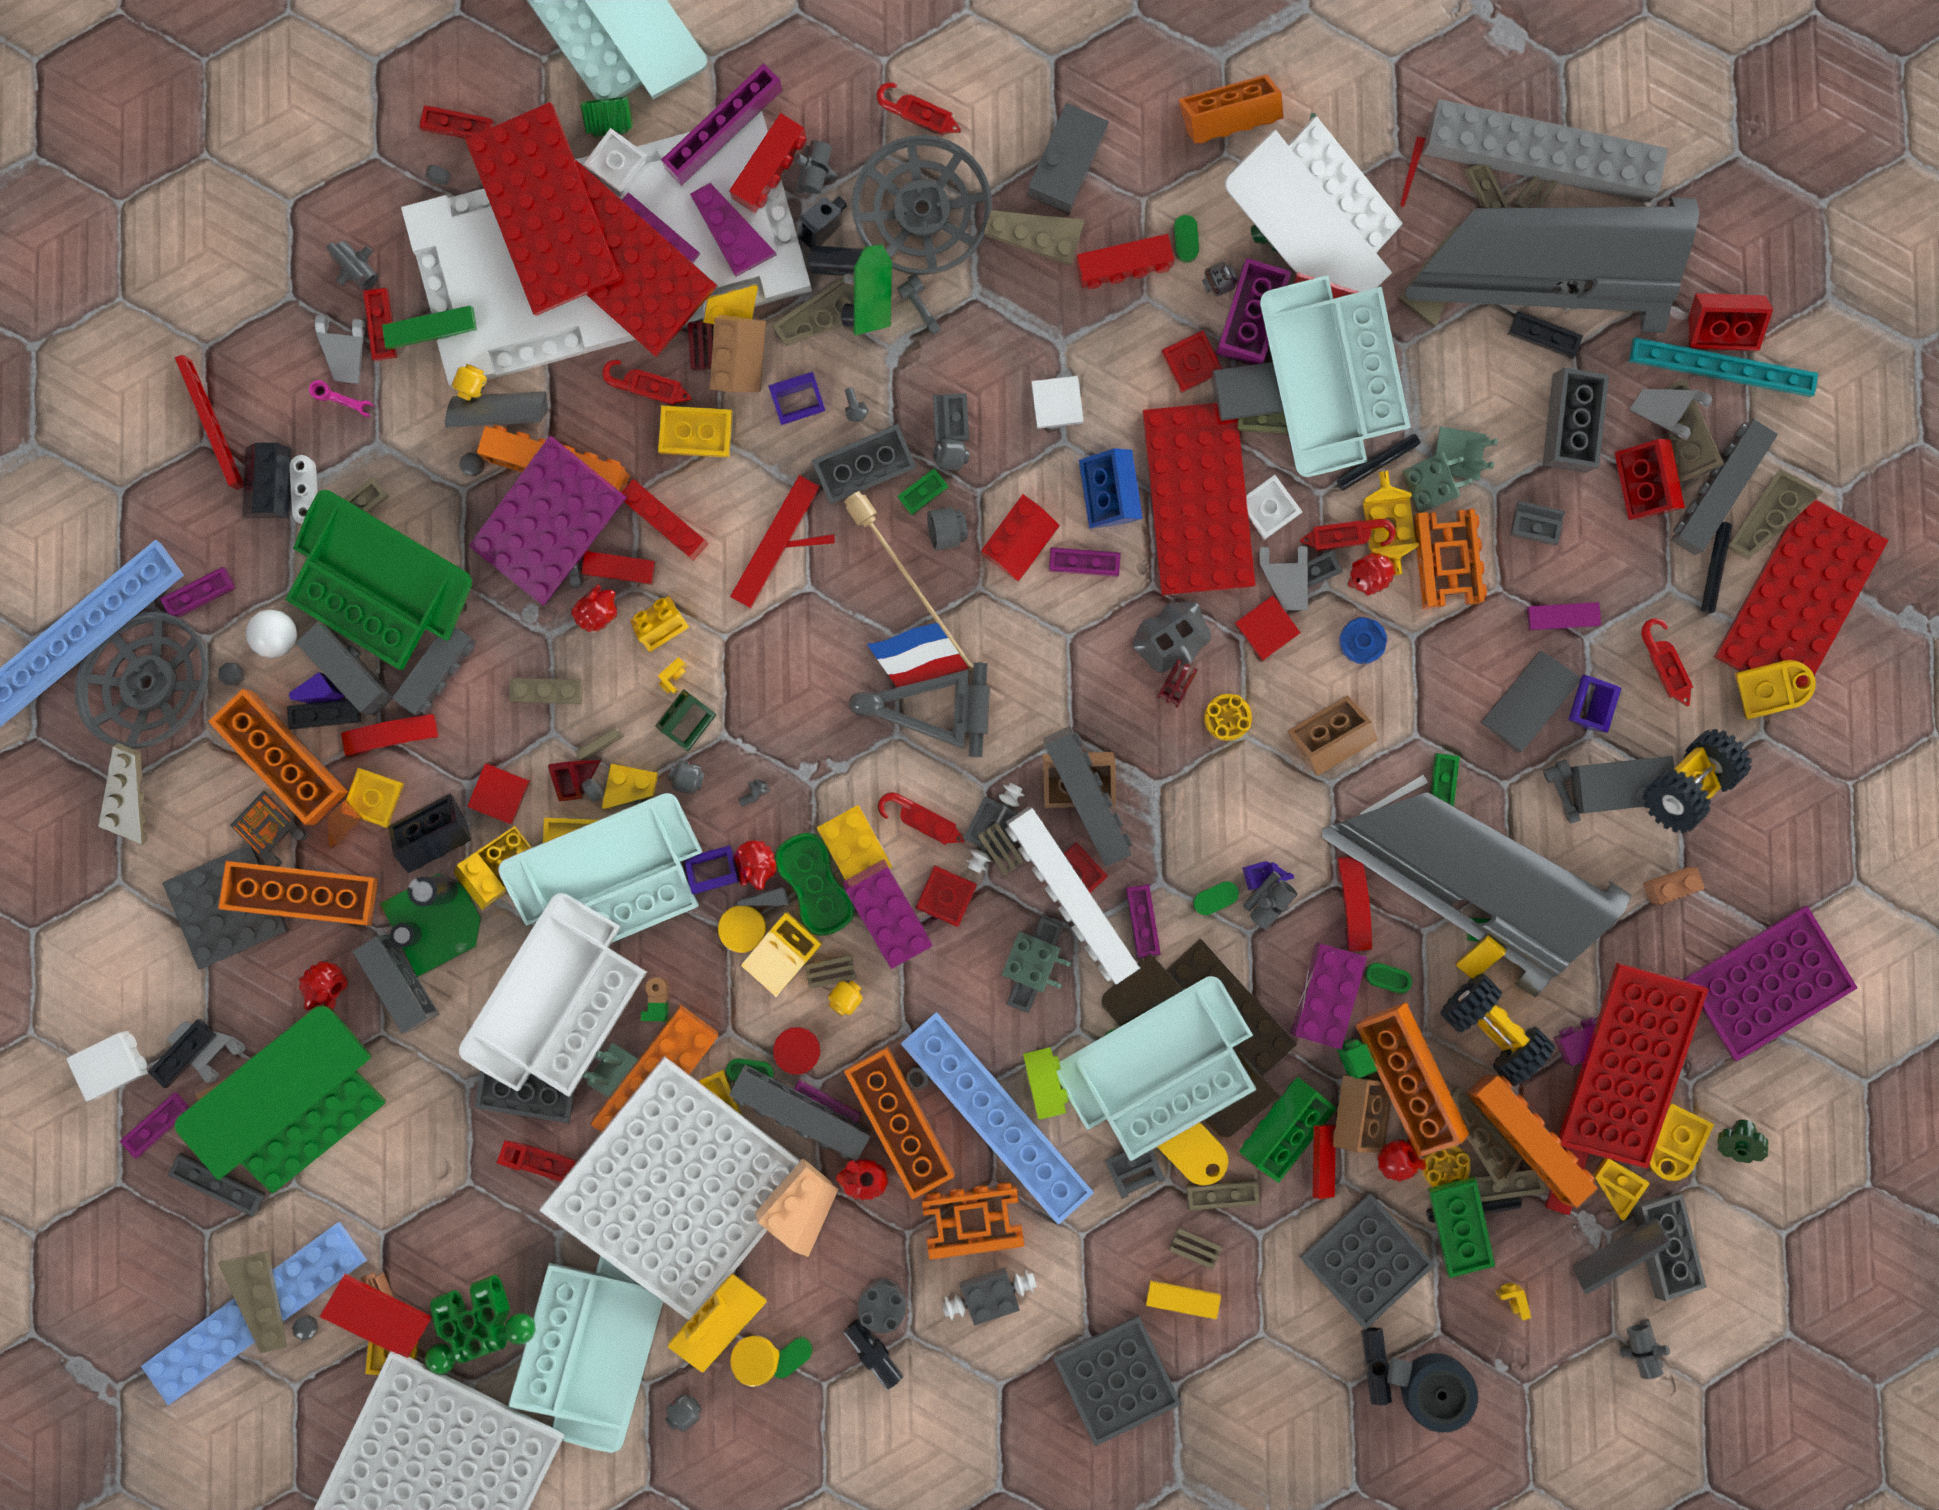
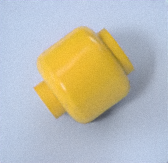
[452,364,487,401]
[828,980,863,1017]

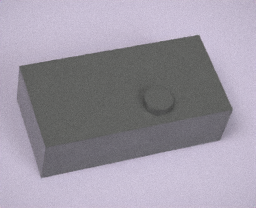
[1028,103,1109,215]
[1542,368,1609,473]
[295,623,394,716]
[1570,756,1674,814]
[352,934,440,1034]

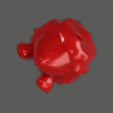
[1347,553,1396,596]
[571,584,617,632]
[733,840,777,890]
[298,961,348,1010]
[1377,1139,1427,1182]
[836,1159,889,1200]

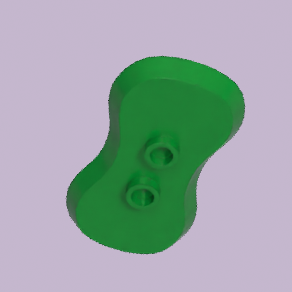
[775,833,855,936]

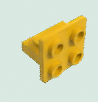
[630,596,689,653]

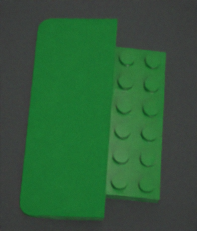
[285,490,472,670]
[175,1006,386,1194]

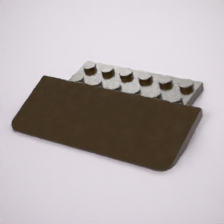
[1102,939,1297,1137]

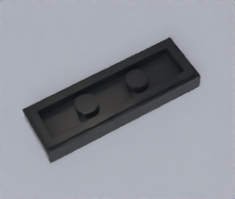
[1508,311,1583,359]
[287,700,362,730]
[148,1019,217,1088]

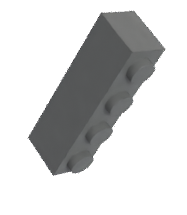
[392,625,477,716]

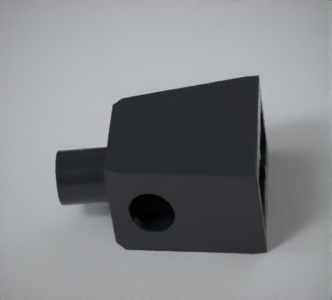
[798,196,847,249]

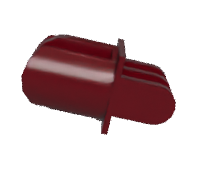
[1157,659,1198,708]

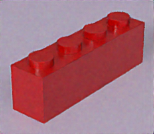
[729,113,807,213]
[1076,234,1175,289]
[621,479,708,561]

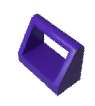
[768,372,826,425]
[289,672,345,704]
[1568,675,1622,733]
[685,845,739,894]

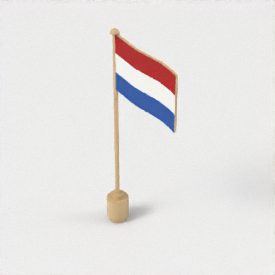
[844,491,973,687]

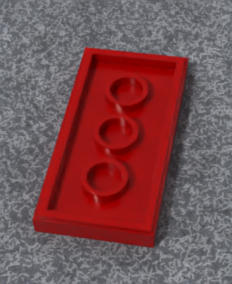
[319,1273,432,1358]

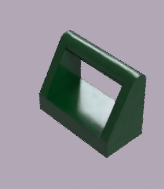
[655,689,717,752]

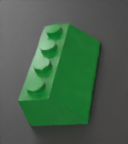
[1238,1077,1337,1183]

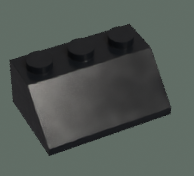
[242,442,291,518]
[388,793,472,873]

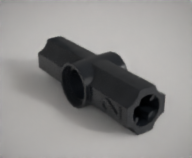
[843,1318,903,1390]
[1361,1327,1392,1406]

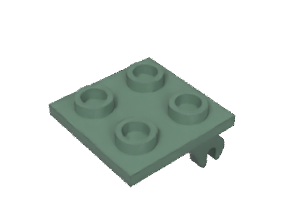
[1435,427,1498,481]
[1403,452,1474,513]
[1002,931,1072,993]
[583,1043,638,1097]

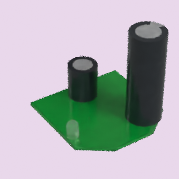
[808,244,892,335]
[380,873,481,977]

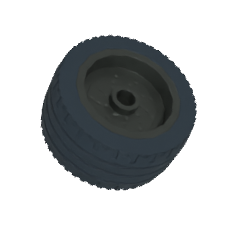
[1401,1353,1479,1433]

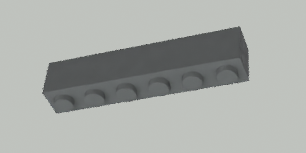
[1671,419,1778,555]
[1044,726,1133,867]
[729,1064,872,1161]

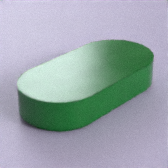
[1173,215,1199,263]
[1193,881,1239,915]
[1364,962,1412,994]
[726,1058,774,1082]
[774,1337,813,1378]

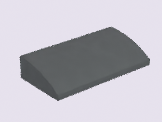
[1211,362,1284,421]
[445,391,549,427]
[811,424,916,504]
[1481,651,1581,753]
[475,1070,577,1123]
[1632,1193,1707,1301]
[1573,1217,1671,1295]

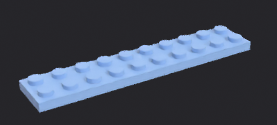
[0,540,184,727]
[901,1011,1094,1225]
[141,1222,367,1405]

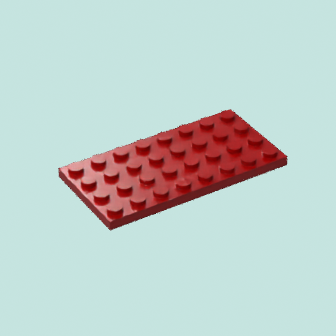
[465,102,622,316]
[576,160,718,357]
[1142,403,1256,596]
[1714,500,1889,687]
[1559,962,1709,1169]

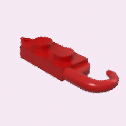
[876,82,961,137]
[602,359,692,406]
[1300,519,1396,552]
[1641,618,1694,707]
[878,792,965,845]

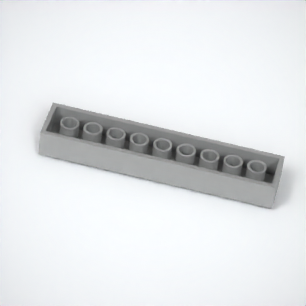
[1423,99,1668,203]

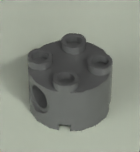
[858,1279,906,1333]

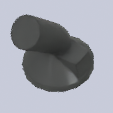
[844,387,869,422]
[738,779,770,807]

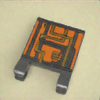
[230,791,308,867]

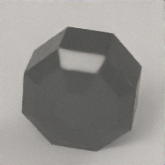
[425,165,451,185]
[459,452,484,477]
[218,663,244,686]
[581,778,604,802]
[906,1067,930,1091]
[292,1315,319,1341]

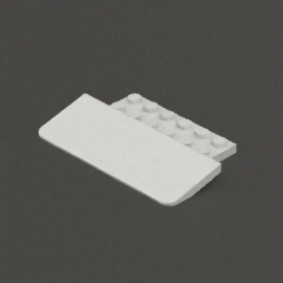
[1225,116,1403,292]
[459,893,647,1097]

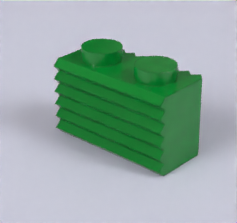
[580,96,633,137]
[1336,1037,1377,1079]

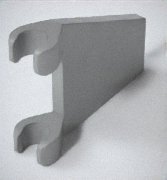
[315,315,366,384]
[1630,389,1712,440]
[1260,546,1308,610]
[167,1022,246,1083]

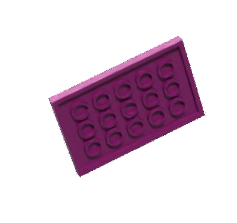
[469,436,627,606]
[1683,906,1858,1061]

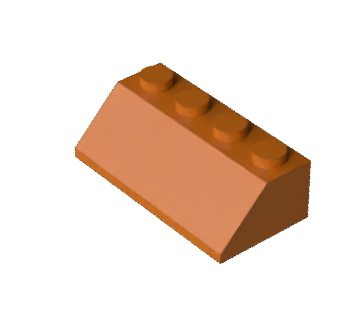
[1178,74,1284,143]

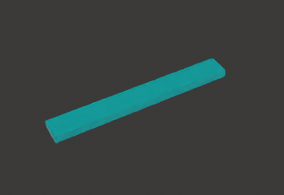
[1628,337,1819,397]

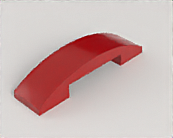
[341,714,439,756]
[1337,857,1372,952]
[496,1140,578,1182]

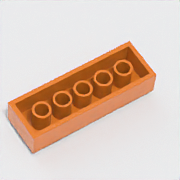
[477,425,630,492]
[208,689,349,825]
[218,861,378,926]
[1356,1002,1469,1158]
[591,1004,718,1132]
[844,1046,955,1200]
[1466,1074,1598,1208]

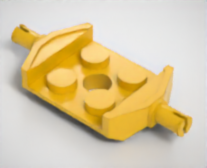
[1362,471,1419,576]

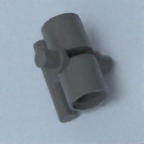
[794,140,837,194]
[326,241,379,290]
[1243,871,1298,930]
[1620,1319,1670,1379]

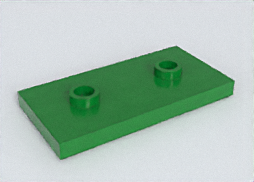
[1428,1177,1495,1278]

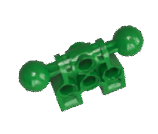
[425,1275,536,1374]

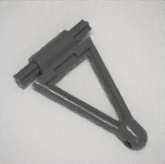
[849,662,990,757]

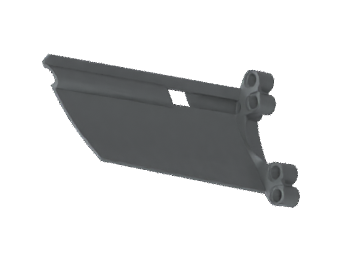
[1405,197,1699,333]
[1322,792,1632,997]

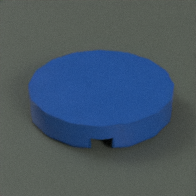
[1339,617,1387,664]

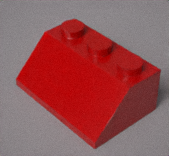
[1689,293,1773,351]
[1614,439,1685,520]
[981,494,1060,582]

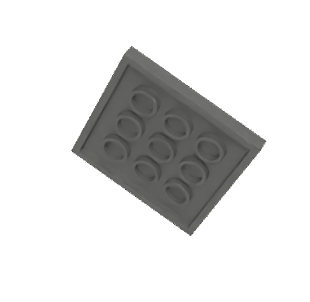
[162,844,289,970]
[1299,1192,1435,1330]
[1053,1314,1181,1447]

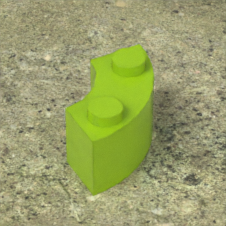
[1023,1047,1069,1120]

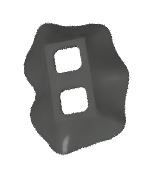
[1133,601,1211,673]

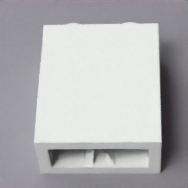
[66,1031,148,1102]

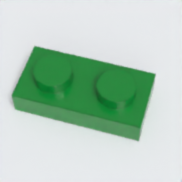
[897,468,949,516]

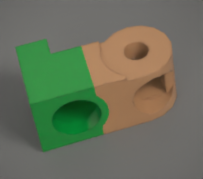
[641,977,669,1022]

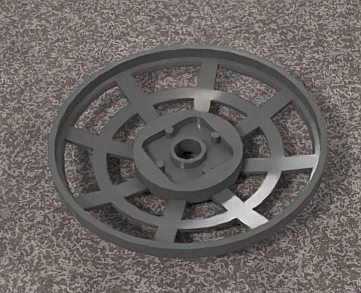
[852,135,992,275]
[75,612,209,749]

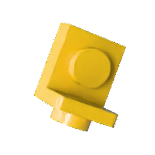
[657,657,688,695]
[1495,1283,1532,1321]

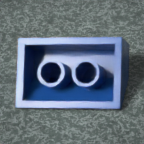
[1079,448,1143,529]

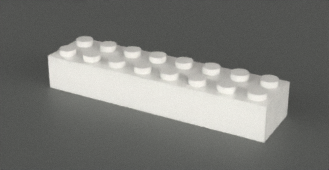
[1005,806,1140,984]

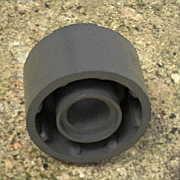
[927,507,968,551]

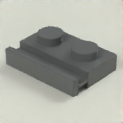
[933,393,969,443]
[1510,501,1565,546]

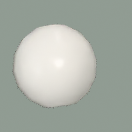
[245,610,297,658]

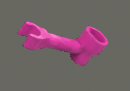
[309,380,375,417]

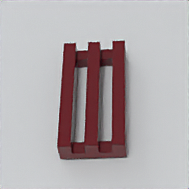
[688,321,713,370]

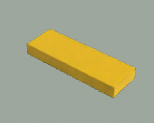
[1145,1280,1221,1319]

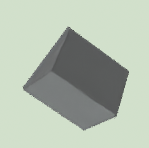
[1387,1358,1412,1387]

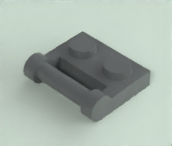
[1105,1150,1165,1199]

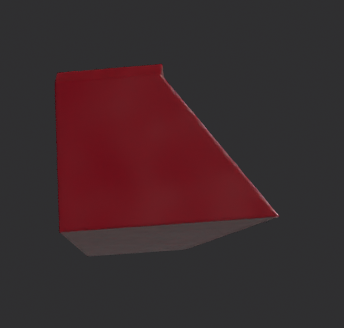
[548,760,602,802]

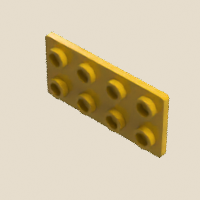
[668,1273,766,1372]

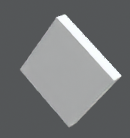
[583,128,649,195]
[1031,376,1084,429]
[1246,475,1302,540]

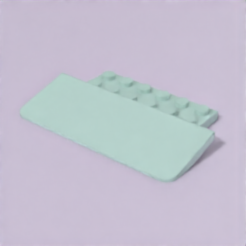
[527,0,707,100]
[1260,275,1411,477]
[499,793,702,942]
[1057,976,1257,1161]
[509,1255,663,1453]

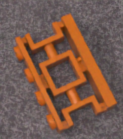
[1413,508,1487,609]
[921,1182,1025,1260]

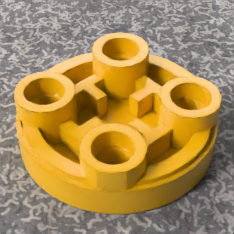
[1204,694,1252,741]
[718,906,767,953]
[1422,1145,1471,1187]
[730,1336,780,1386]

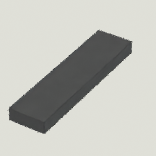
[1006,916,1063,1014]
[167,1153,266,1217]

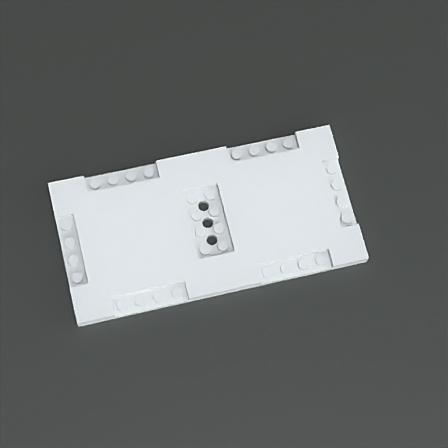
[401,111,812,389]

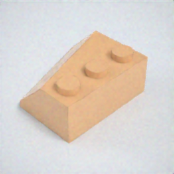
[755,1158,839,1257]

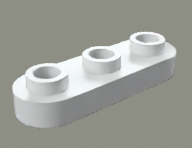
[290,455,318,525]

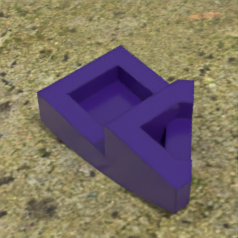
[1242,861,1294,890]

